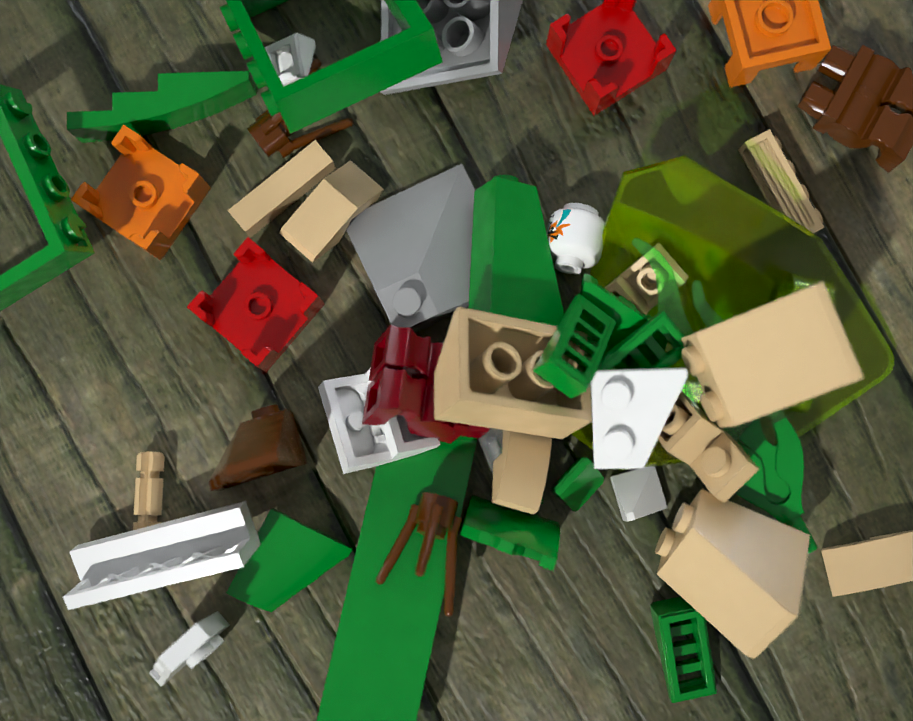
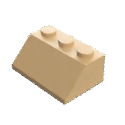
[434,307,592,439]

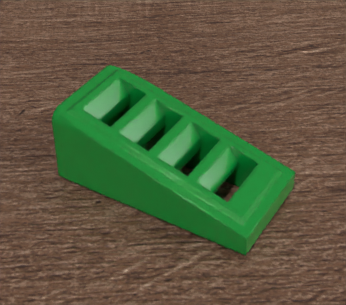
[533,294,616,399]
[597,310,685,370]
[650,596,717,703]

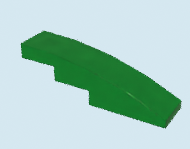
[67,70,257,143]

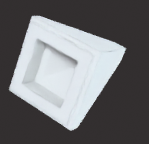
[264,33,316,86]
[610,464,668,522]

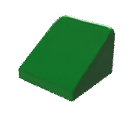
[551,457,604,512]

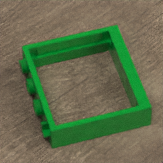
[219,0,443,134]
[0,84,95,311]

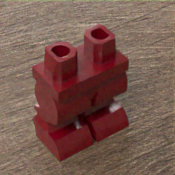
[362,325,490,444]

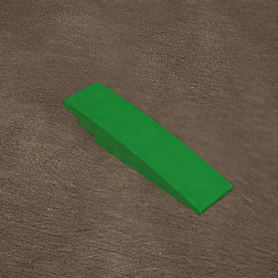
[317,436,477,721]

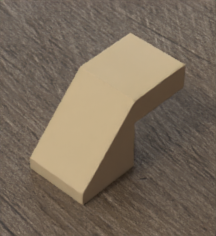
[279,160,383,263]

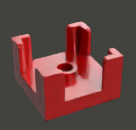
[546,0,677,116]
[187,237,325,372]

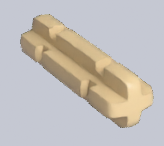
[133,451,165,530]

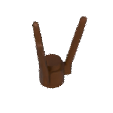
[247,59,353,158]
[376,492,462,617]

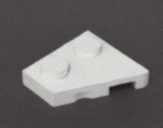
[591,367,688,469]
[149,611,230,687]

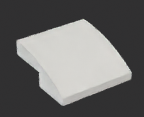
[318,368,440,474]

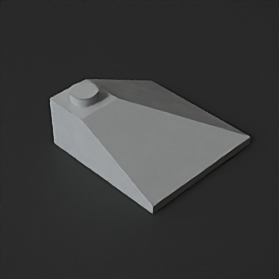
[380,0,522,95]
[346,164,475,333]

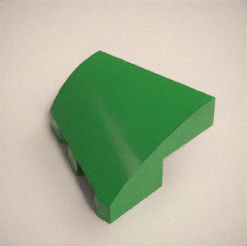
[460,495,560,571]
[226,508,353,612]

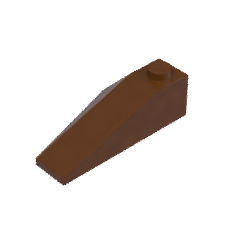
[208,404,308,491]

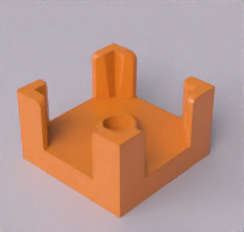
[708,0,831,87]
[71,125,211,261]

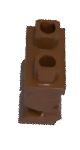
[797,45,913,173]

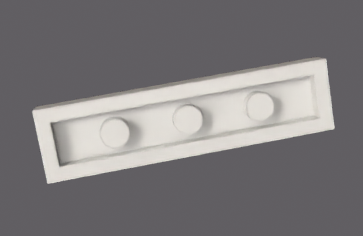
[63,501,261,610]

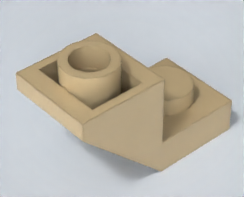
[658,391,759,503]

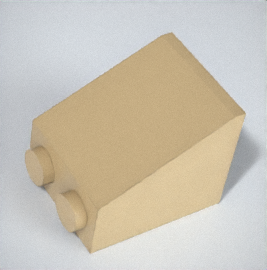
[681,282,864,428]
[655,489,810,659]

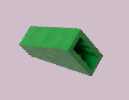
[468,175,564,327]

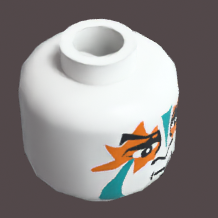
[546,203,607,274]

